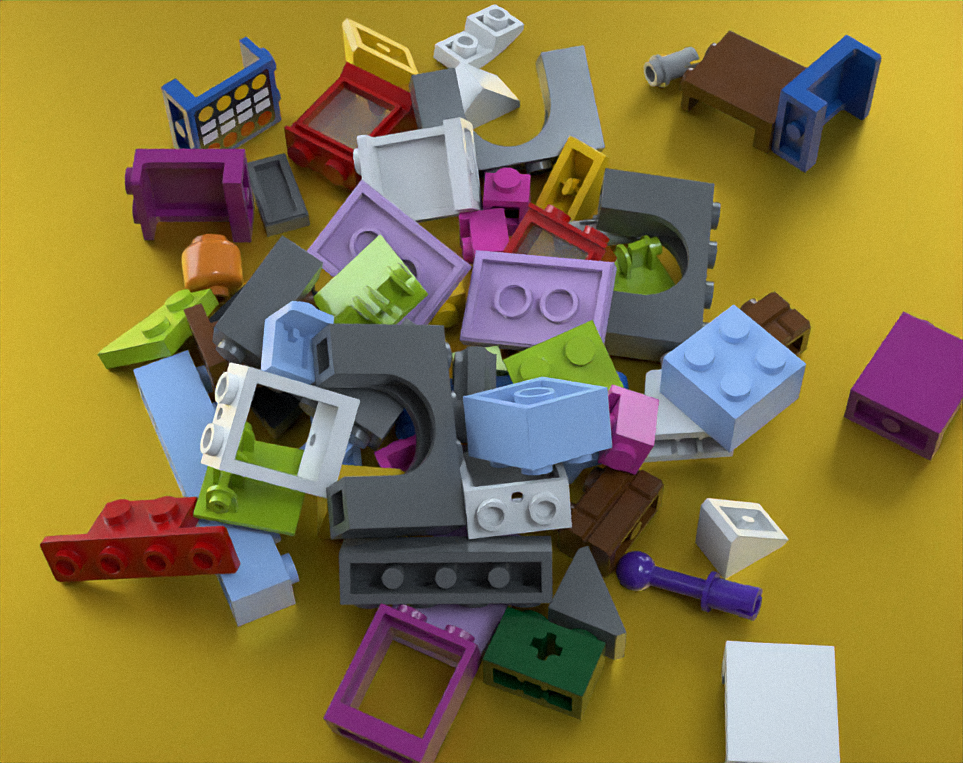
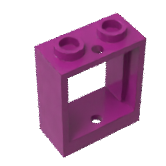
[323,603,483,763]

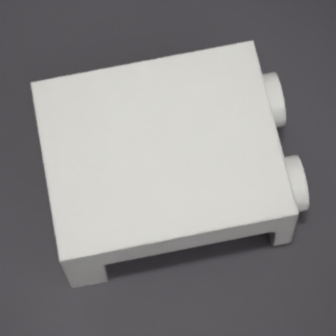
[353,117,483,223]
[722,641,840,763]

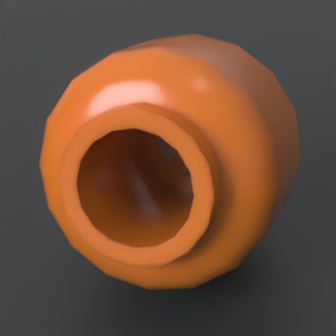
[181,234,244,305]

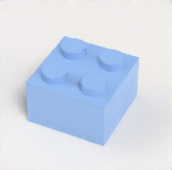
[660,304,806,453]
[463,377,612,475]

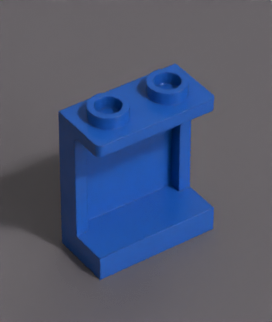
[771,34,881,173]

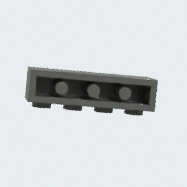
[339,536,552,609]

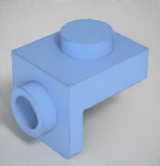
[261,301,334,385]

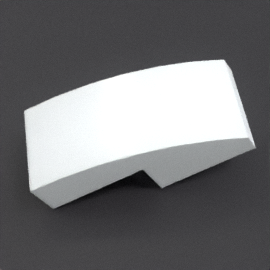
[433,4,524,69]

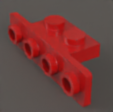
[40,496,241,582]

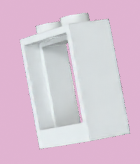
[200,363,360,498]
[460,444,572,539]

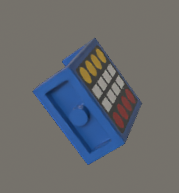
[161,37,281,149]

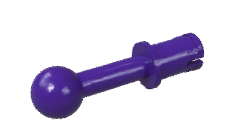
[616,551,762,621]

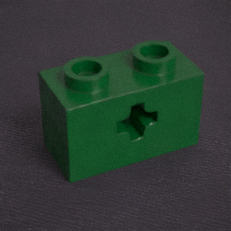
[483,606,606,720]

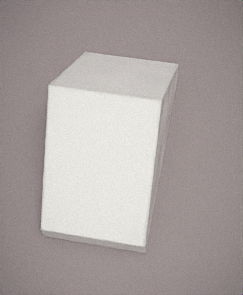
[455,62,520,129]
[695,498,789,579]

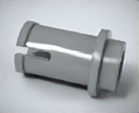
[644,47,699,88]

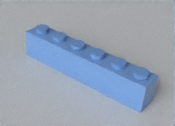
[133,350,299,626]

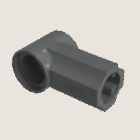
[452,346,497,443]

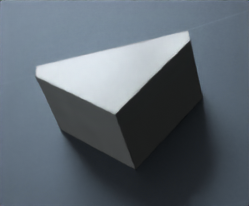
[548,546,627,660]

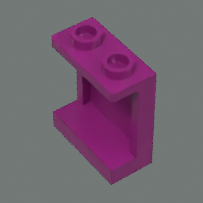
[125,149,255,242]
[844,311,963,461]

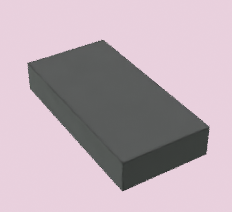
[247,153,310,237]

